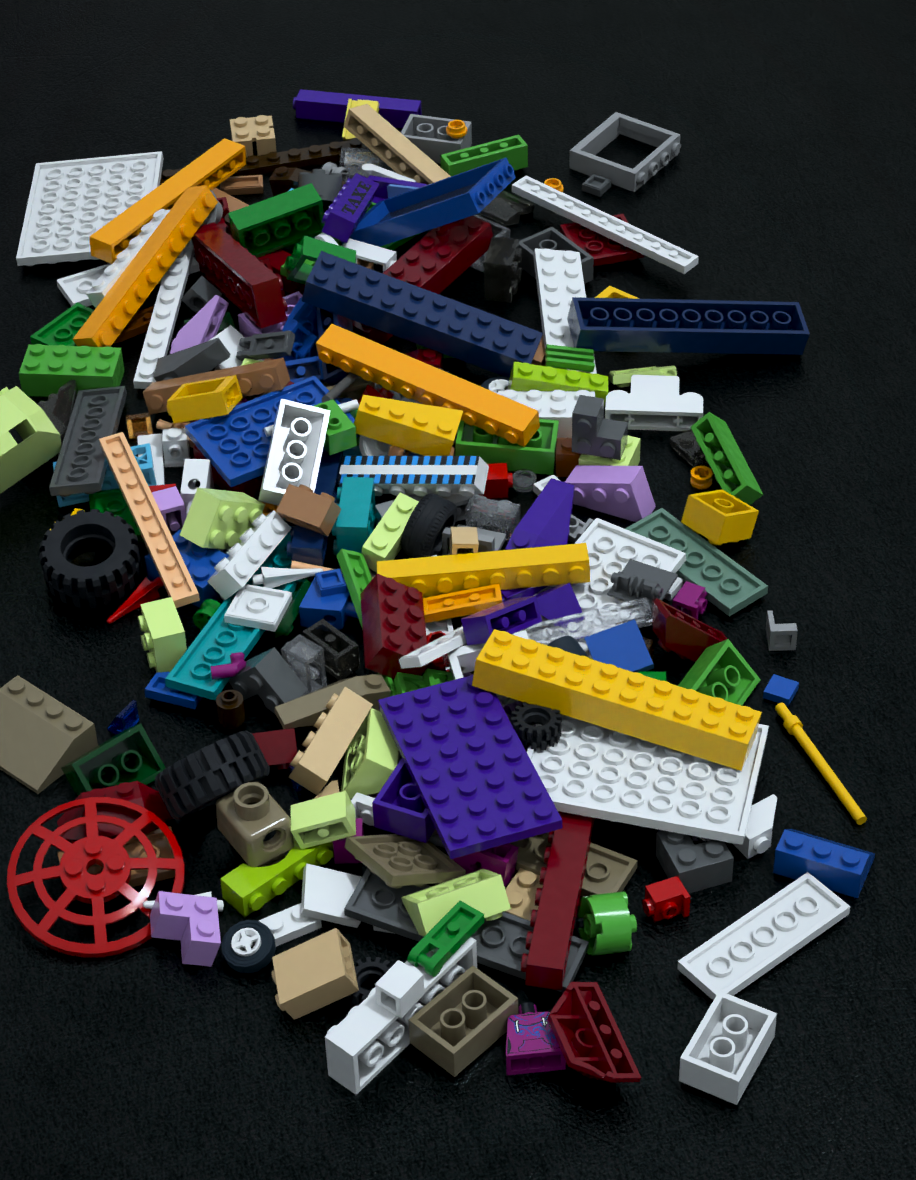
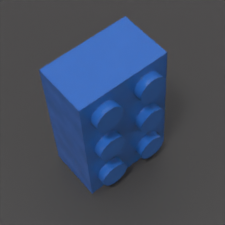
[145,530,229,608]

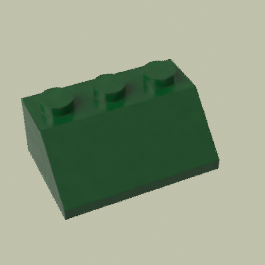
[61,723,166,796]

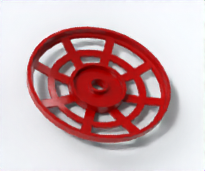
[7,797,185,958]

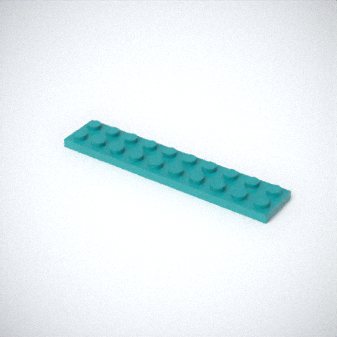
[165,526,329,701]

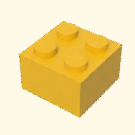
[681,489,759,545]

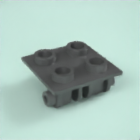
[607,559,678,610]

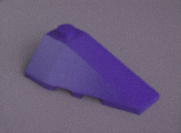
[505,478,575,550]

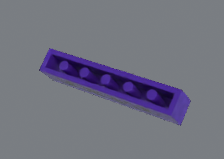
[321,173,380,243]

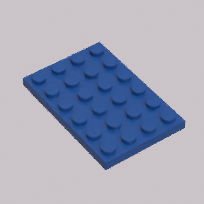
[185,376,360,487]

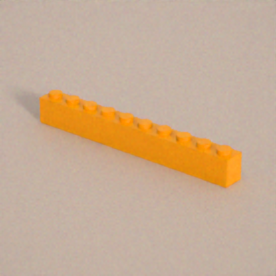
[90,138,246,264]
[72,185,218,347]
[316,324,540,447]

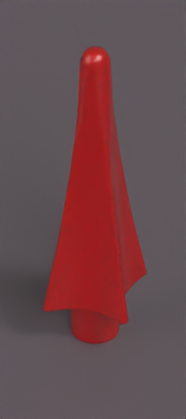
[107,577,164,624]

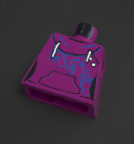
[506,1002,566,1075]

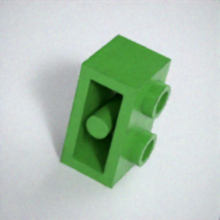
[314,399,357,455]

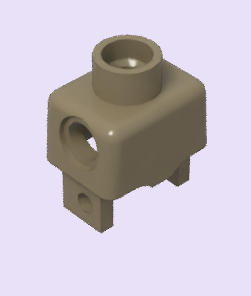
[216,782,294,867]

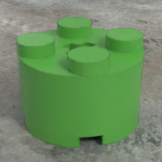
[578,891,637,956]

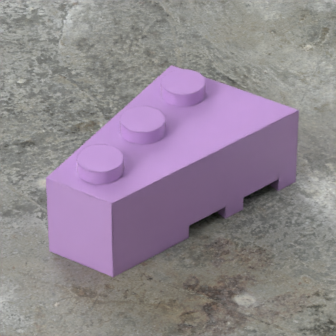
[565,465,656,522]

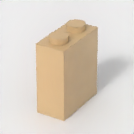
[271,928,359,1020]

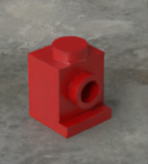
[642,876,690,922]

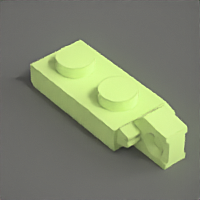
[609,365,677,387]

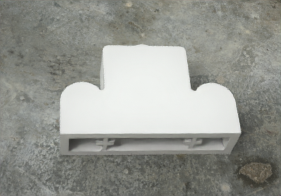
[605,375,703,432]

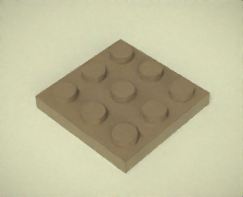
[344,834,466,889]

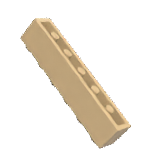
[344,104,451,185]

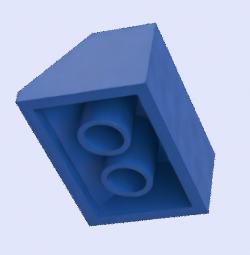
[773,829,875,898]

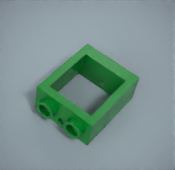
[284,236,356,285]

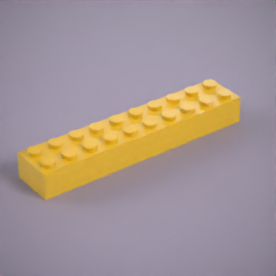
[472,629,762,771]

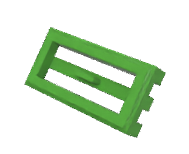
[545,344,595,372]

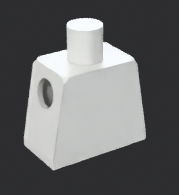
[180,459,215,517]

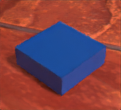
[315,568,347,597]
[763,674,799,706]

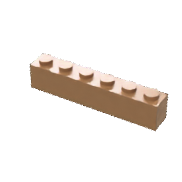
[143,358,290,414]

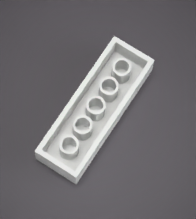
[325,937,477,1095]

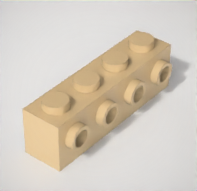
[289,687,373,795]

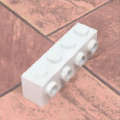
[207,510,292,600]

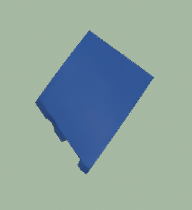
[274,296,319,361]

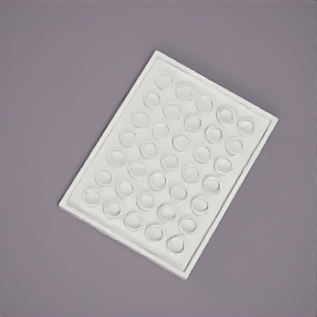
[16,151,164,266]
[527,715,769,845]

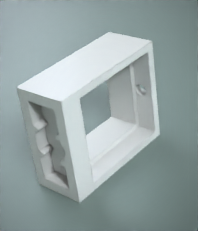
[341,239,397,272]

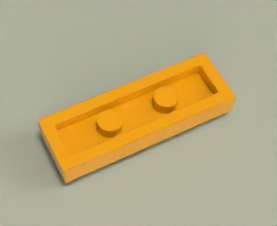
[423,583,503,623]

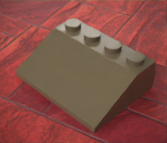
[0,675,98,794]

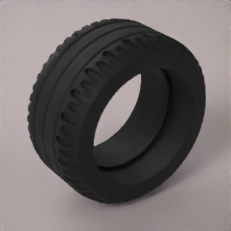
[400,493,458,558]

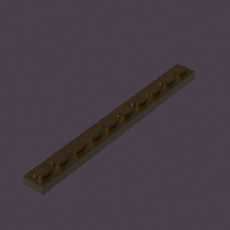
[160,138,369,185]

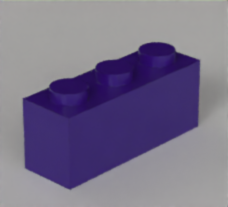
[461,596,542,645]

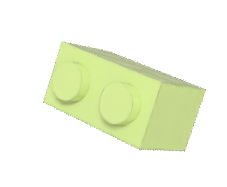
[291,791,356,849]

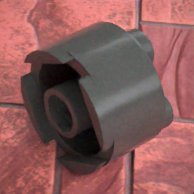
[298,169,342,209]

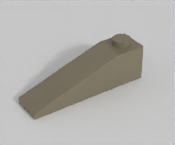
[274,674,391,729]

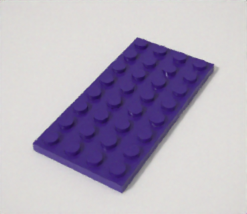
[378,675,563,859]

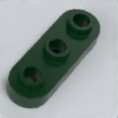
[268,578,311,638]

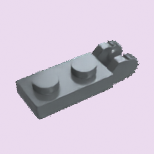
[236,330,295,361]

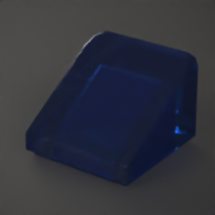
[108,700,139,734]

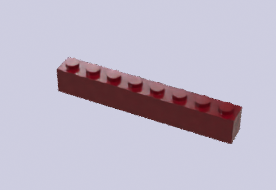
[521,811,595,990]

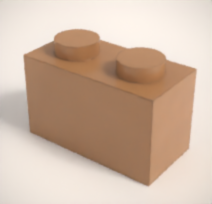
[276,484,341,536]

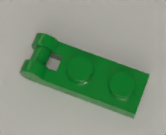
[407,901,485,977]

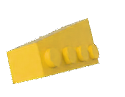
[354,395,463,456]

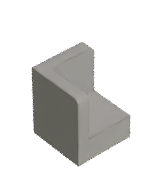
[765,610,798,651]

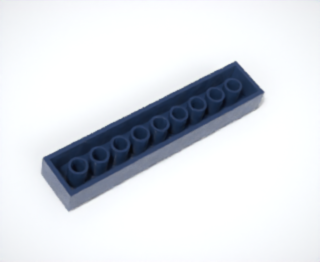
[302,251,543,378]
[567,297,810,355]

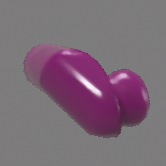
[210,652,247,680]

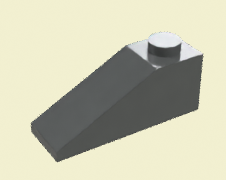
[153,337,230,382]

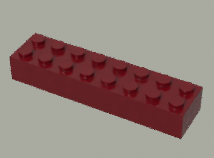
[352,216,494,345]
[191,222,288,329]

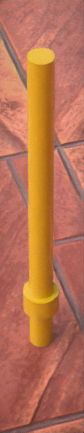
[775,703,867,825]

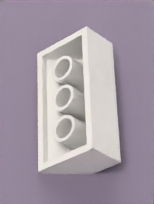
[258,399,330,506]

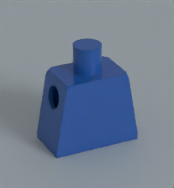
[299,577,358,630]

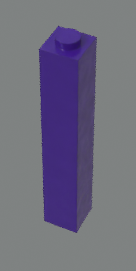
[293,89,422,128]

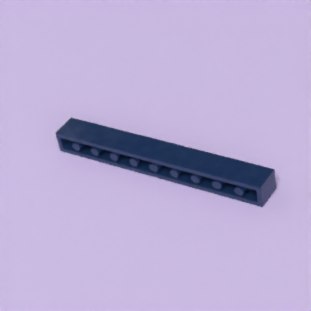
[287,398,352,567]

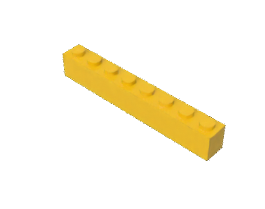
[377,543,590,597]

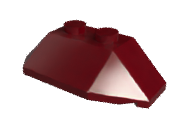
[651,598,727,662]
[57,781,173,843]
[547,982,641,1082]

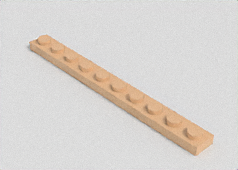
[99,432,200,608]

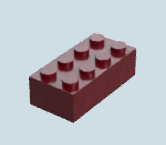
[360,574,429,679]

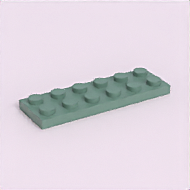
[625,508,768,617]

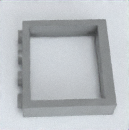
[569,112,681,192]

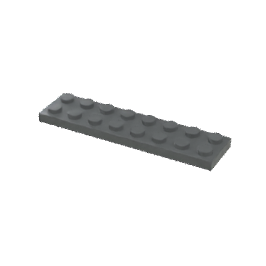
[49,386,127,497]
[344,867,589,993]

